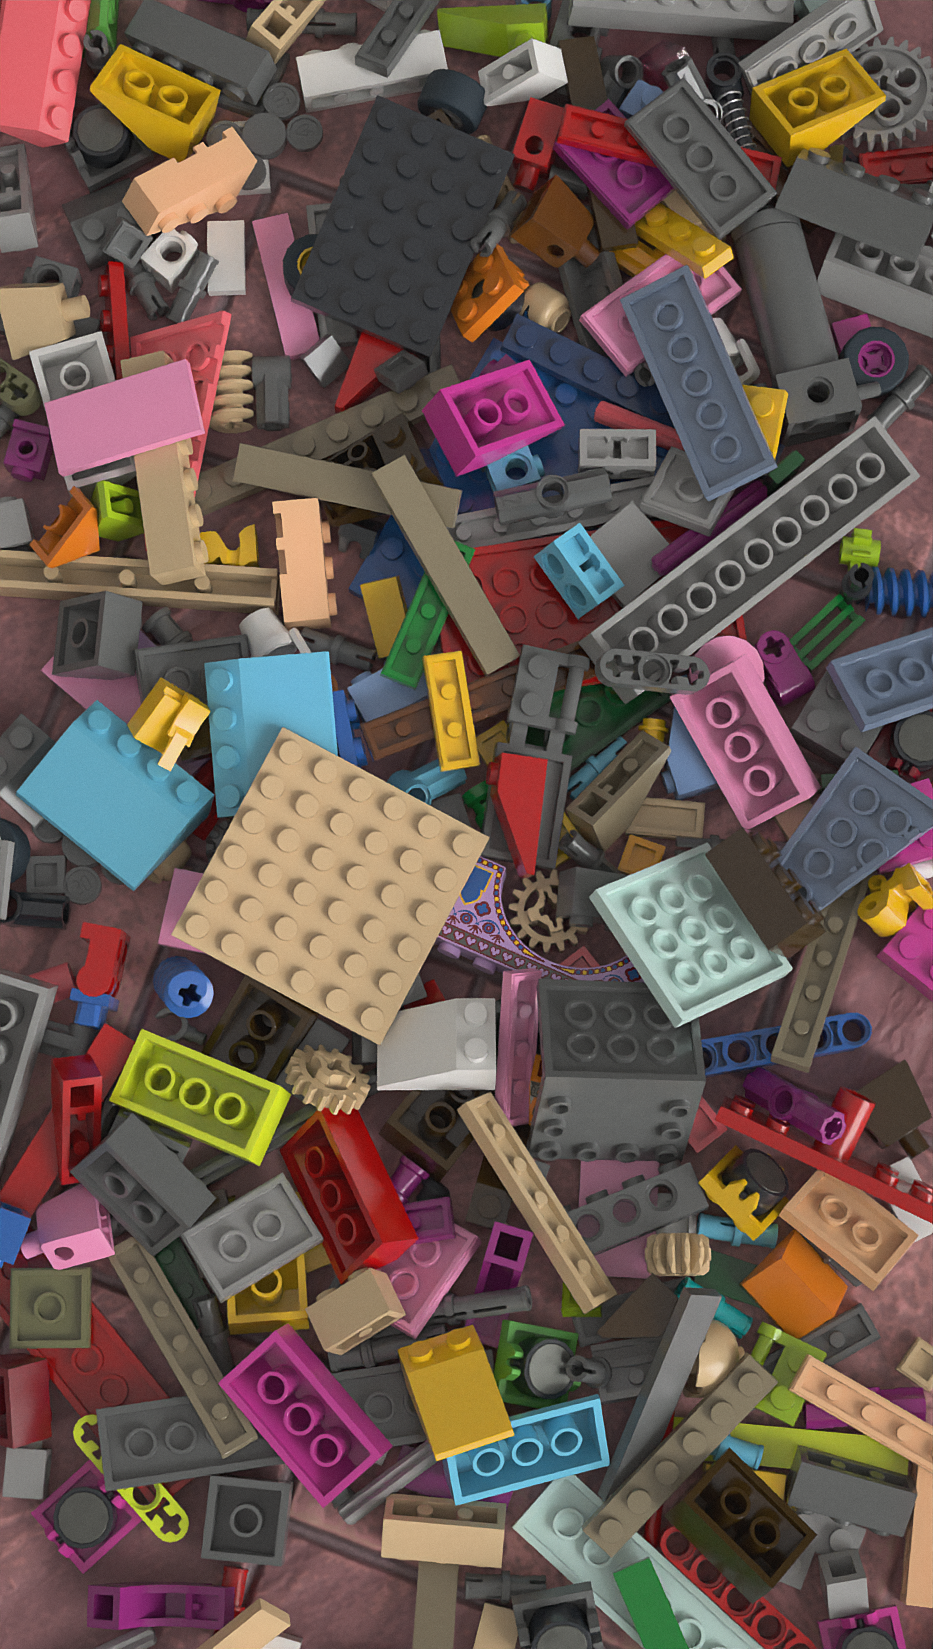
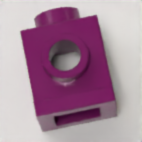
[3,419,53,482]

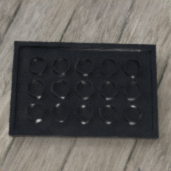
[291,95,515,360]

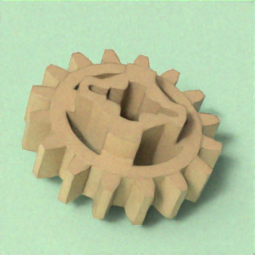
[508,870,588,954]
[285,1045,371,1115]

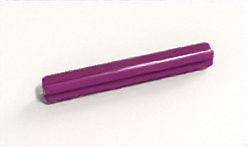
[651,480,768,576]

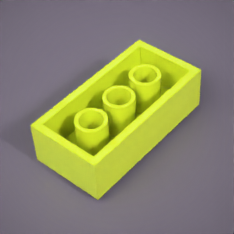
[109,1029,291,1167]

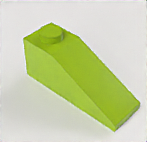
[437,3,549,57]

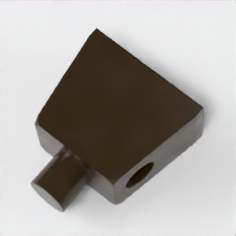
[856,1059,932,1160]

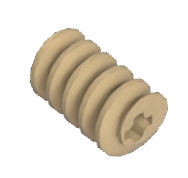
[209,350,254,433]

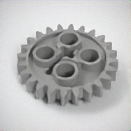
[841,36,933,151]

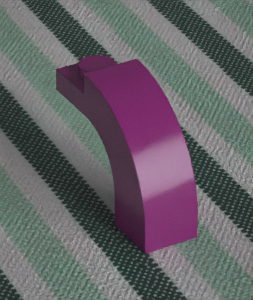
[465,1221,533,1348]
[87,1582,235,1630]

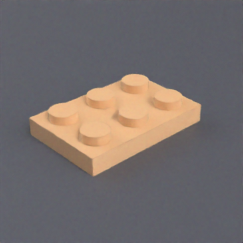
[779,1170,919,1291]

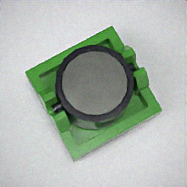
[493,1320,581,1409]

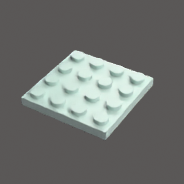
[589,842,793,1028]

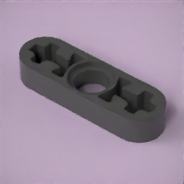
[595,648,710,695]

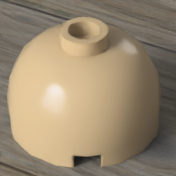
[682,1320,745,1398]

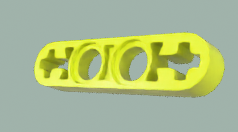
[73,1414,189,1543]

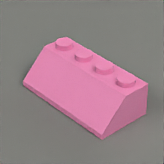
[670,654,821,830]

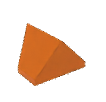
[30,486,100,569]

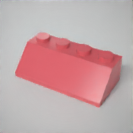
[0,0,91,148]

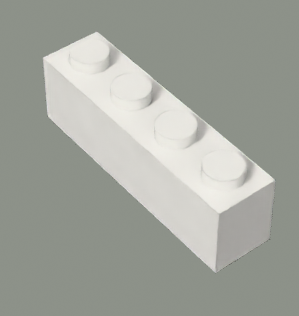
[296,29,448,113]

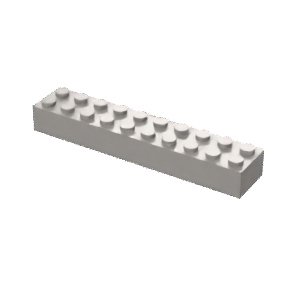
[579,416,920,704]

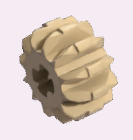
[645,1233,711,1277]

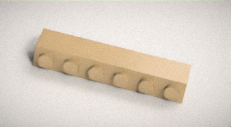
[121,351,208,585]

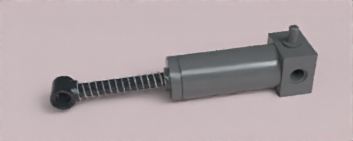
[704,52,881,448]

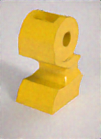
[200,524,260,568]
[857,863,933,937]

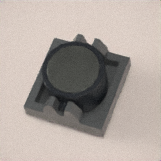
[63,102,155,193]
[511,1581,604,1649]

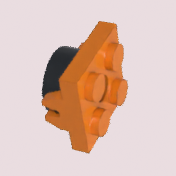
[450,244,530,343]

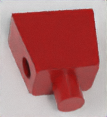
[512,97,564,193]

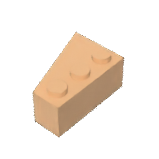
[122,127,257,236]
[272,498,337,631]

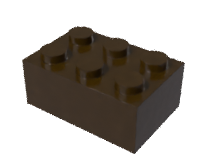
[705,827,826,958]

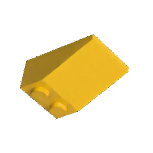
[90,44,221,163]
[749,48,886,167]
[397,1325,514,1461]

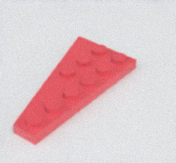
[130,310,232,552]

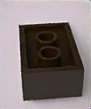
[201,975,320,1083]
[378,1067,497,1183]

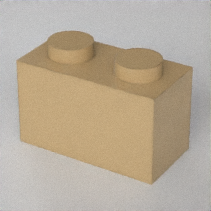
[305,1268,406,1355]

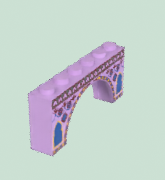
[434,856,644,982]

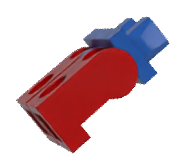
[70,922,131,1030]

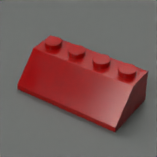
[280,1107,419,1285]

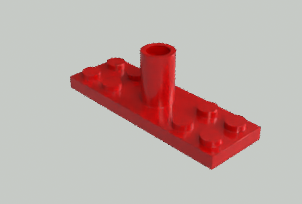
[715,1086,933,1224]

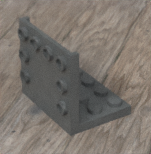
[527,979,706,1164]

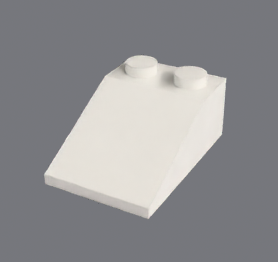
[377,998,496,1090]

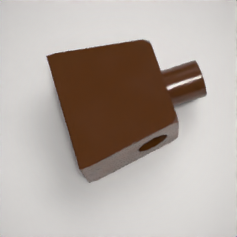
[510,175,600,268]

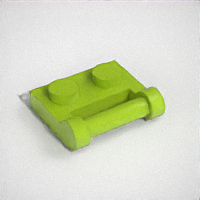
[751,1322,827,1427]

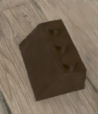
[664,1447,817,1604]

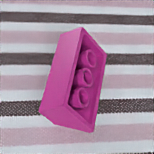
[218,1323,393,1508]

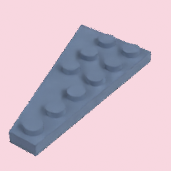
[778,746,933,911]

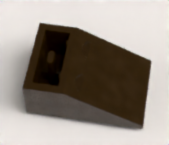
[320,412,445,527]

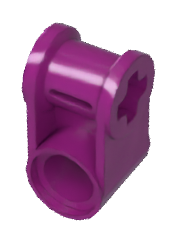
[754,630,816,707]

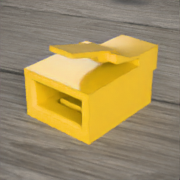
[127,677,211,771]

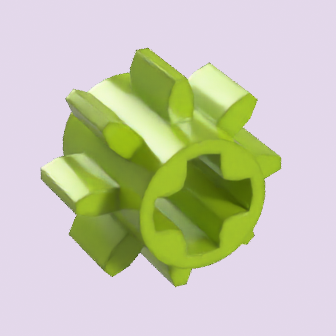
[839,528,881,572]

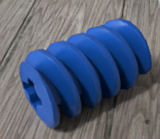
[865,566,933,618]
[153,956,214,1018]

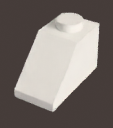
[478,39,568,106]

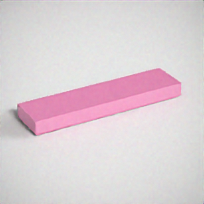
[252,213,320,361]
[495,968,542,1126]

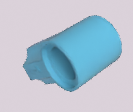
[387,759,467,805]

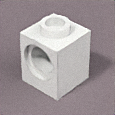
[140,229,198,293]

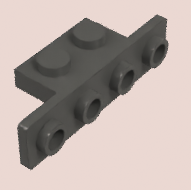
[558,251,623,359]

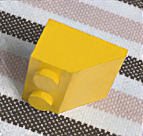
[227,1254,309,1335]

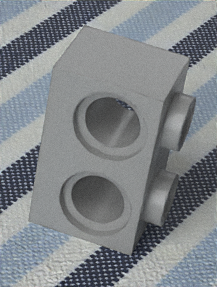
[578,429,656,480]

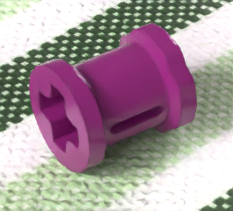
[390,1155,430,1204]

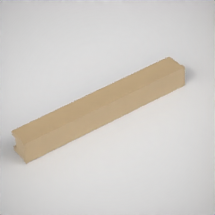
[0,550,281,615]

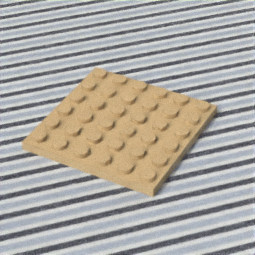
[171,727,490,1045]

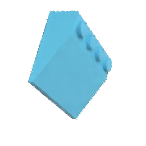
[204,651,338,818]
[16,700,215,891]

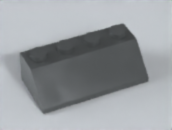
[775,148,933,263]

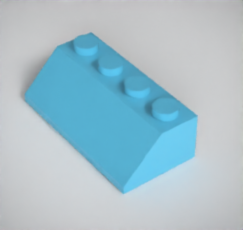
[442,1394,610,1506]

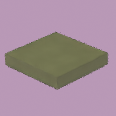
[9,1267,92,1349]

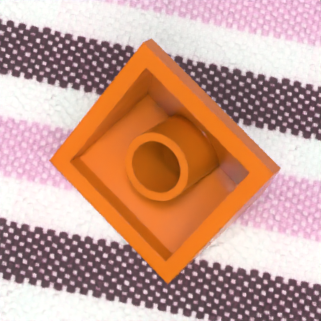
[740,1229,848,1339]

